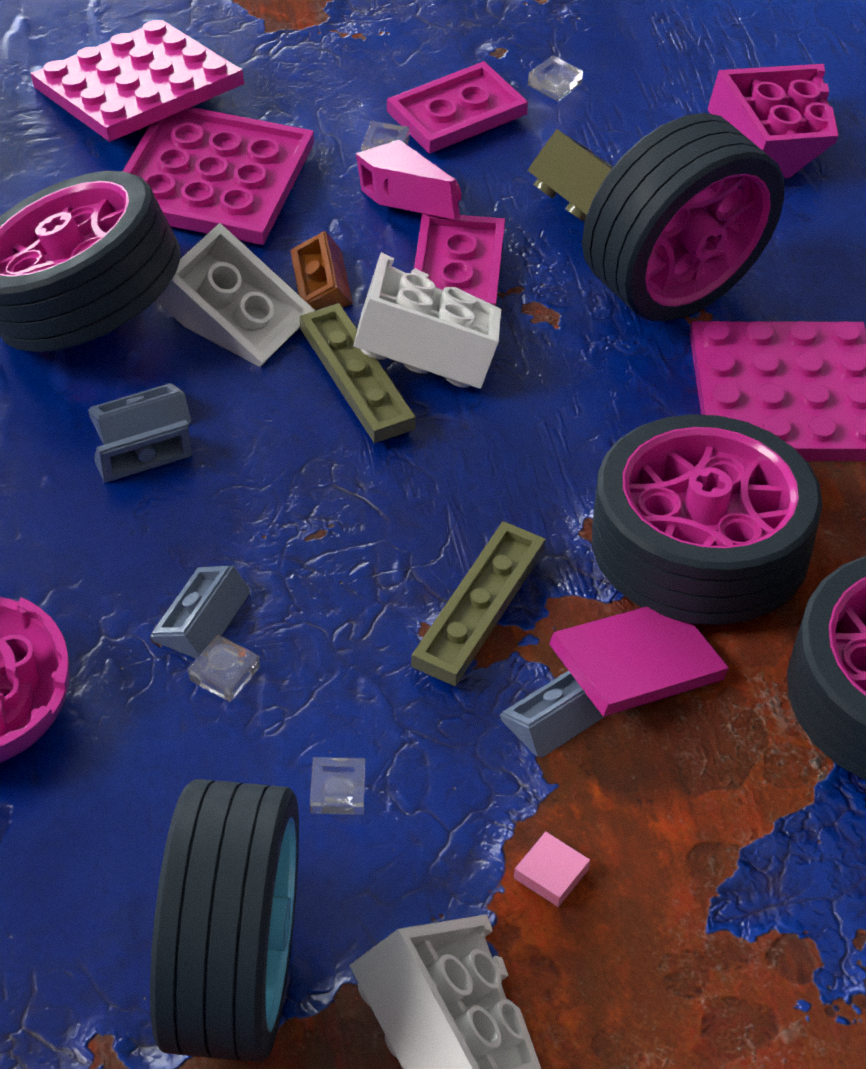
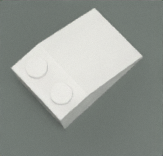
[156,223,315,367]

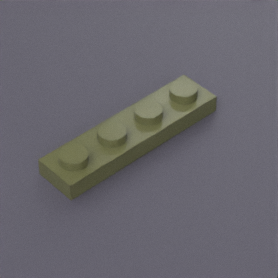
[299,303,415,443]
[411,521,546,687]

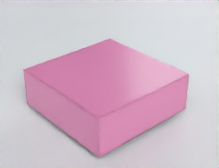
[514,832,590,907]

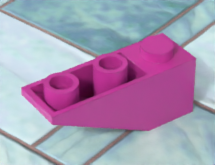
[356,140,461,220]

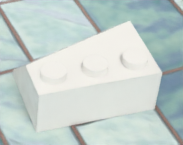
[353,252,501,389]
[349,915,541,1069]

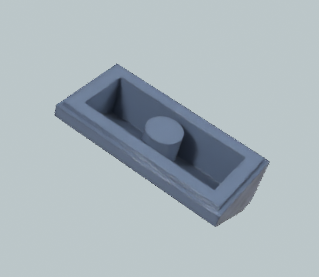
[88,383,191,445]
[94,420,192,483]
[150,566,250,659]
[500,670,605,758]

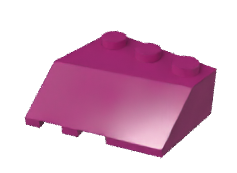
[707,64,838,178]

